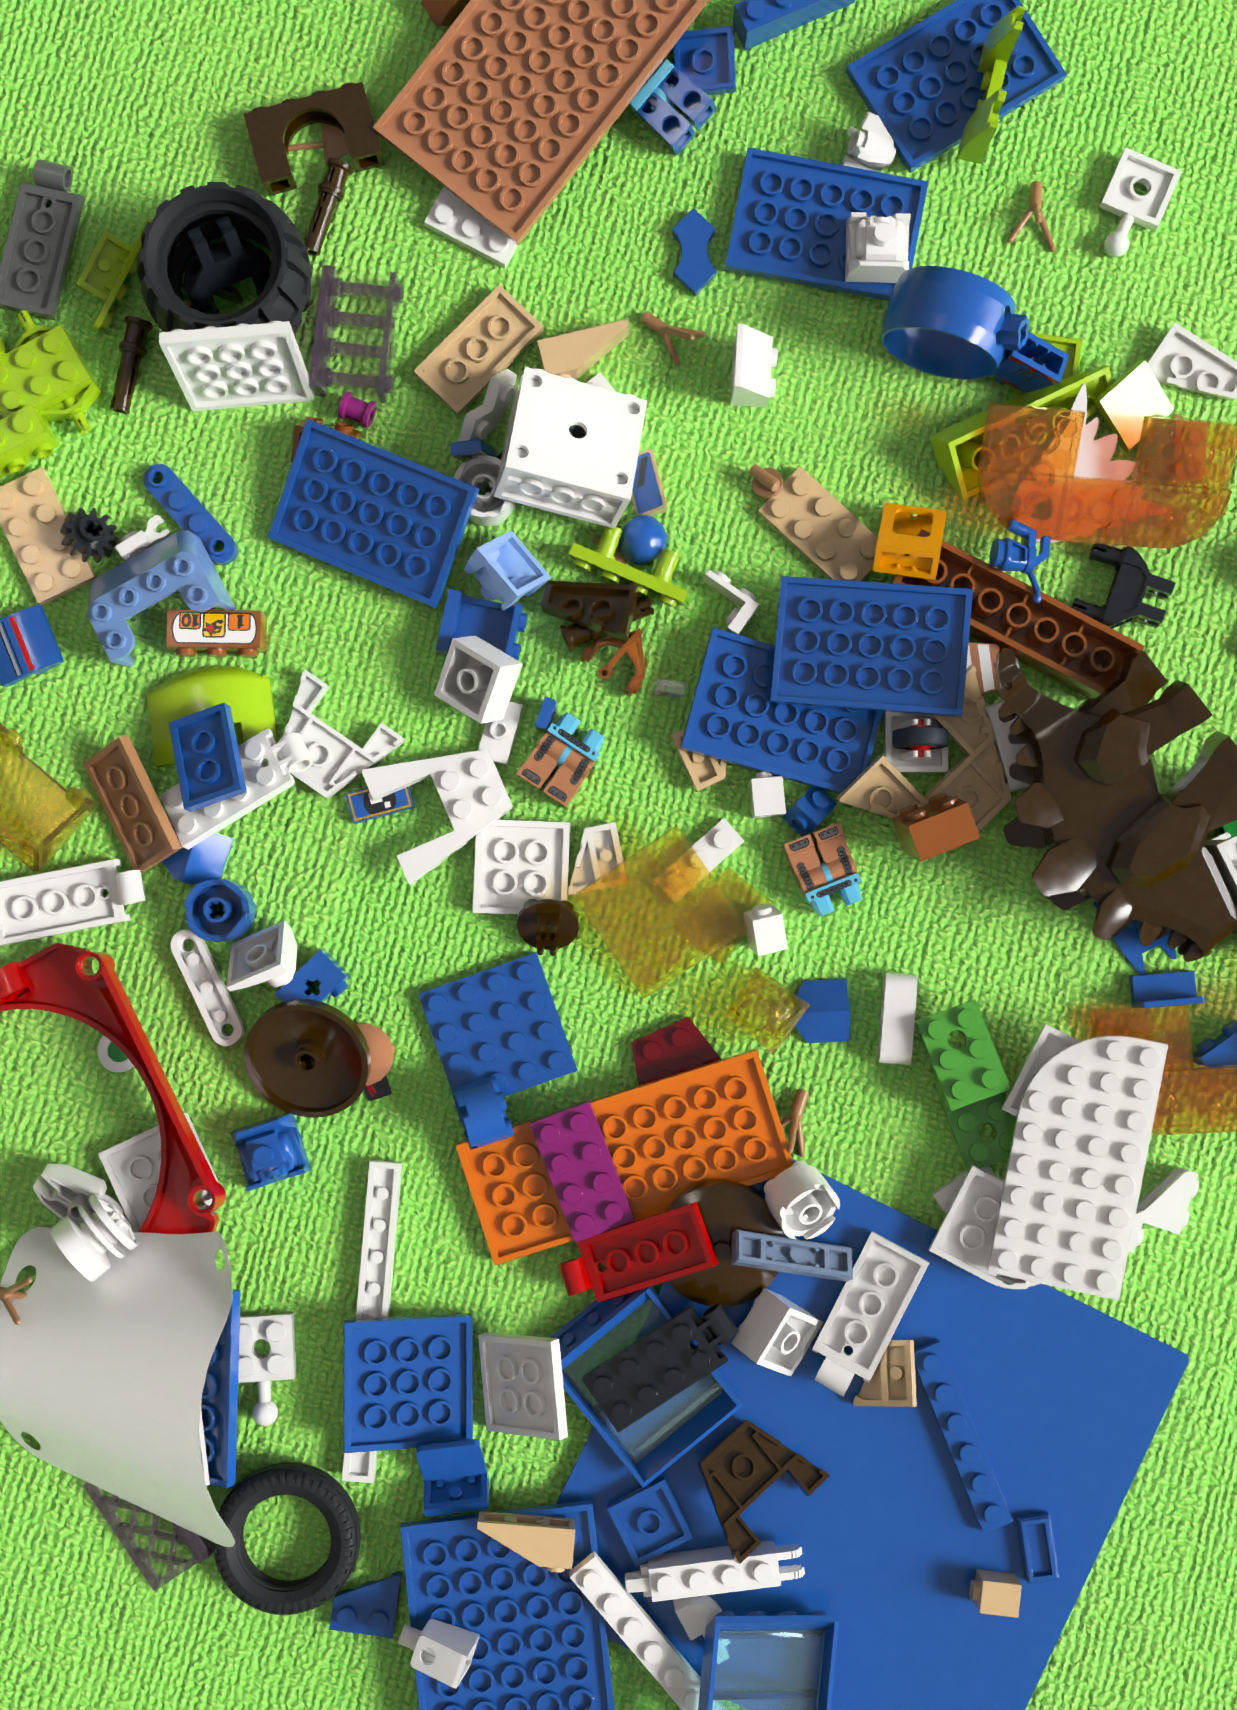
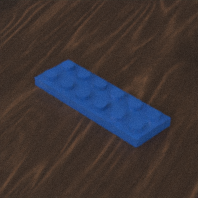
[201,1289,241,1488]

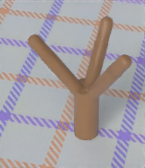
[1007,181,1056,252]
[641,311,706,366]
[780,1089,809,1157]
[0,1277,33,1325]

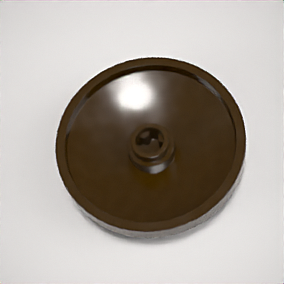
[244,999,371,1118]
[666,1180,784,1307]

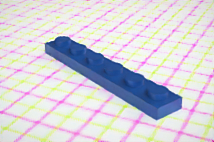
[914,1339,1013,1534]

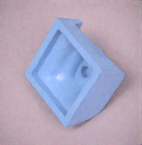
[464,531,551,611]

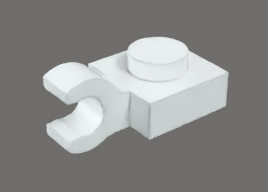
[115,515,173,560]

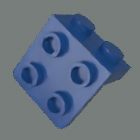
[416,1438,489,1517]

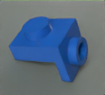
[782,786,837,837]

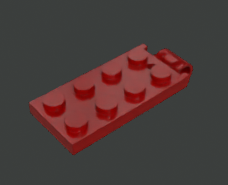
[558,1201,718,1303]

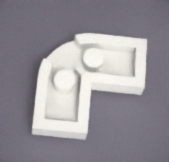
[458,369,517,441]

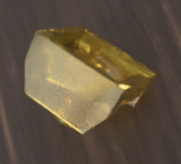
[722,967,810,1055]

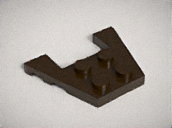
[697,1420,830,1564]

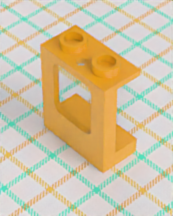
[873,502,947,580]

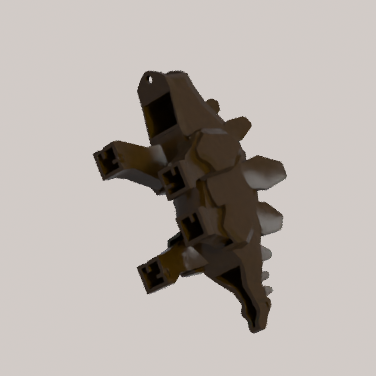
[995,648,1237,962]

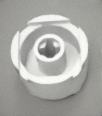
[454,455,516,526]
[764,1161,840,1239]

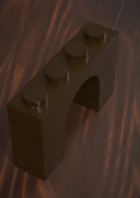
[243,82,385,196]

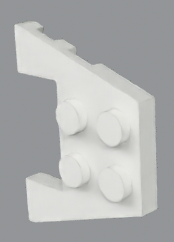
[283,670,405,799]

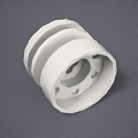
[50,1192,139,1282]

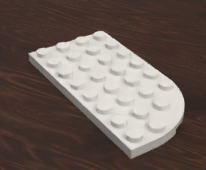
[987,1035,1168,1301]

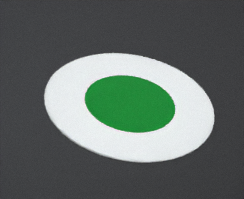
[97,1036,134,1072]

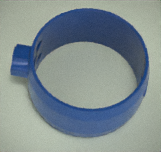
[881,266,1029,380]

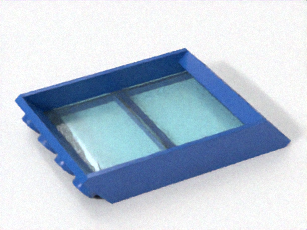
[550,1286,743,1488]
[698,1610,839,1710]

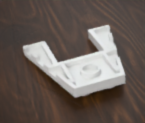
[361,749,513,886]

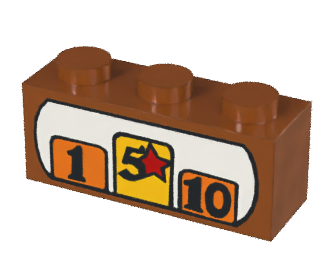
[166,610,267,658]

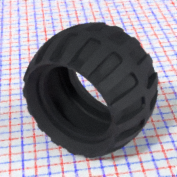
[137,182,312,334]

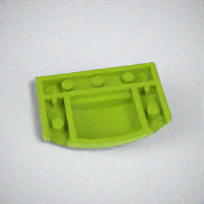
[147,666,278,767]

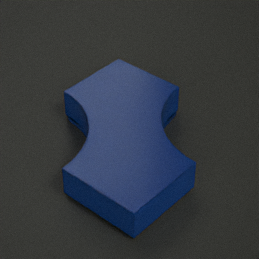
[672,208,717,296]

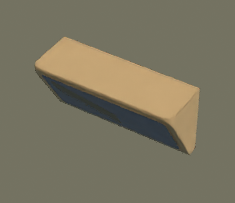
[631,448,668,516]

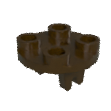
[517,899,580,956]

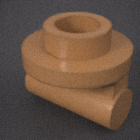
[749,464,783,498]

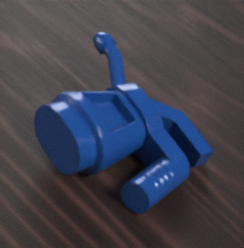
[990,519,1051,603]

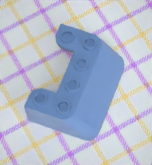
[88,530,236,667]

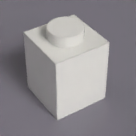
[749,772,786,819]
[743,904,788,956]

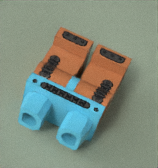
[516,712,605,808]
[781,822,862,917]

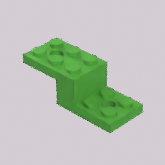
[915,999,1016,1172]

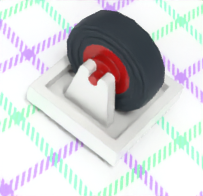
[884,711,949,773]

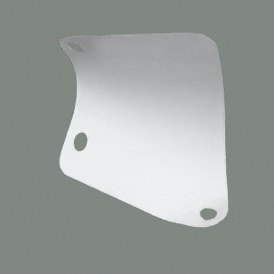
[0,1227,235,1547]

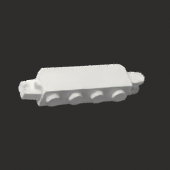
[625,1541,805,1602]

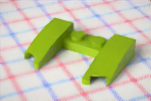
[957,6,1026,164]

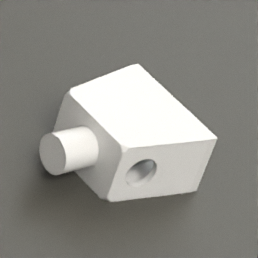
[398,1619,480,1689]

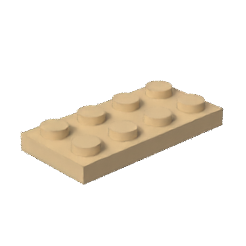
[414,284,544,417]
[757,466,878,581]
[0,467,97,606]

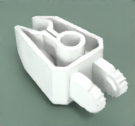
[33,1164,124,1223]

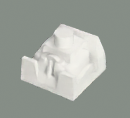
[845,212,911,283]

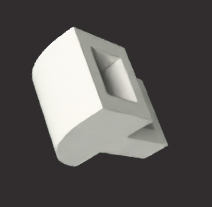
[673,1595,730,1663]

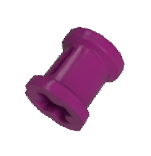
[338,391,377,429]

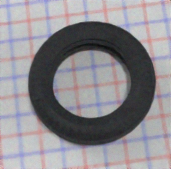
[213,1462,361,1615]

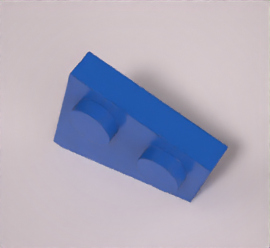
[329,1571,402,1638]

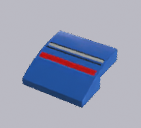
[0,604,64,687]

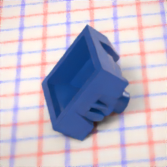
[231,1112,311,1191]

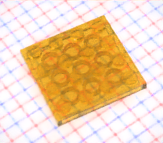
[573,825,748,999]

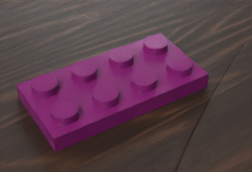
[529,1100,635,1243]

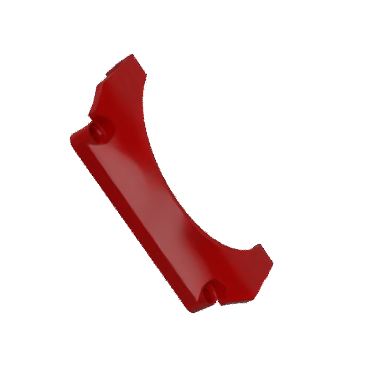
[0,943,226,1234]

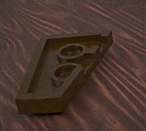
[541,581,639,642]

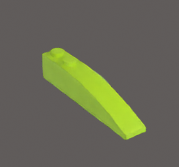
[930,365,1113,500]

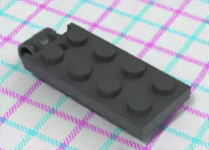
[0,159,85,320]

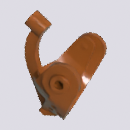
[580,628,646,697]

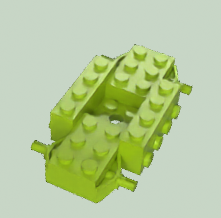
[0,310,102,478]

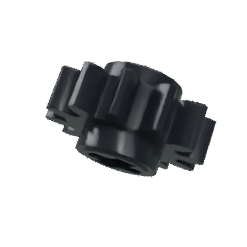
[60,507,119,563]

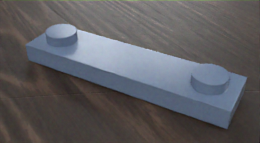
[731,1230,853,1282]

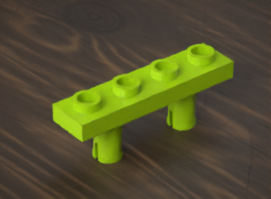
[569,526,688,607]

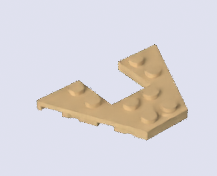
[836,665,1012,832]

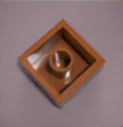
[892,793,980,862]

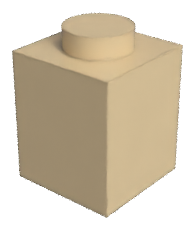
[969,1569,1022,1618]

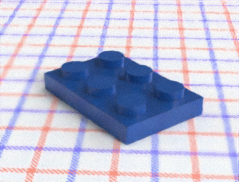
[169,703,247,812]

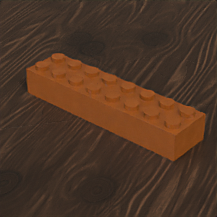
[891,529,1145,699]

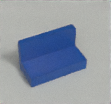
[1129,971,1205,1008]

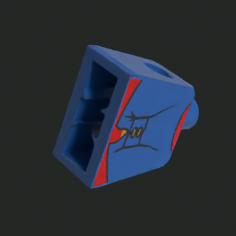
[993,331,1069,393]

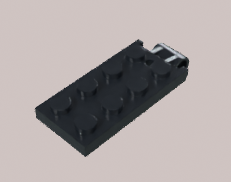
[582,1303,739,1433]

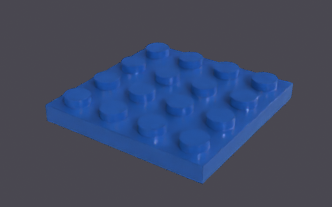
[418,952,578,1097]
[343,1313,473,1453]

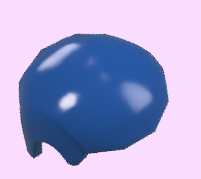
[618,515,668,565]

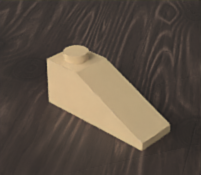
[537,319,629,379]
[477,1511,576,1572]

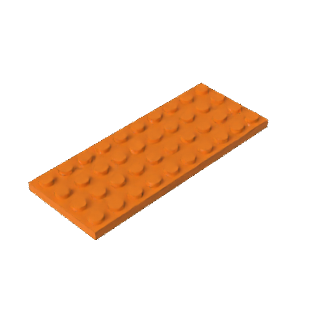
[455,1048,794,1266]

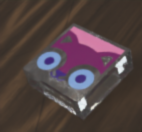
[653,678,686,699]

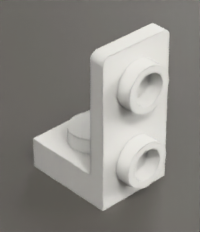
[703,569,759,635]

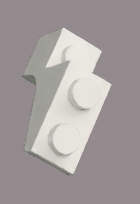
[1129,1167,1199,1253]

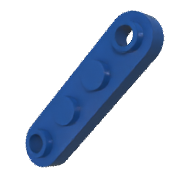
[143,464,238,565]

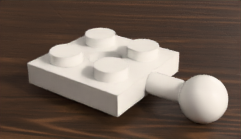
[1099,148,1182,257]
[238,1313,297,1426]

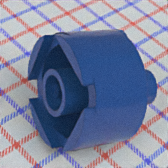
[185,878,256,942]
[452,1076,514,1150]

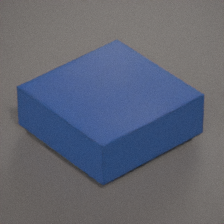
[535,696,557,733]

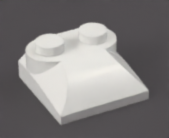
[226,920,297,991]

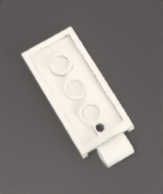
[160,728,313,850]
[0,859,146,946]
[812,1231,930,1396]

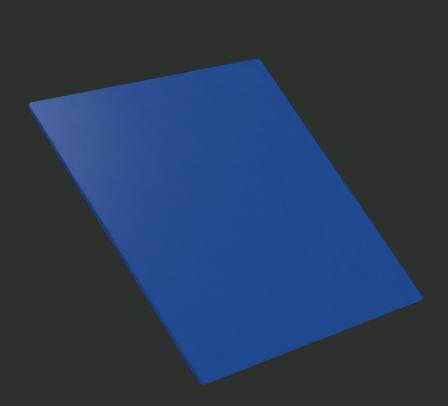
[556,1159,1189,1710]

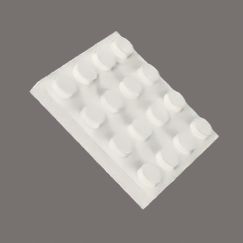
[159,321,314,411]

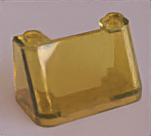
[0,723,94,872]

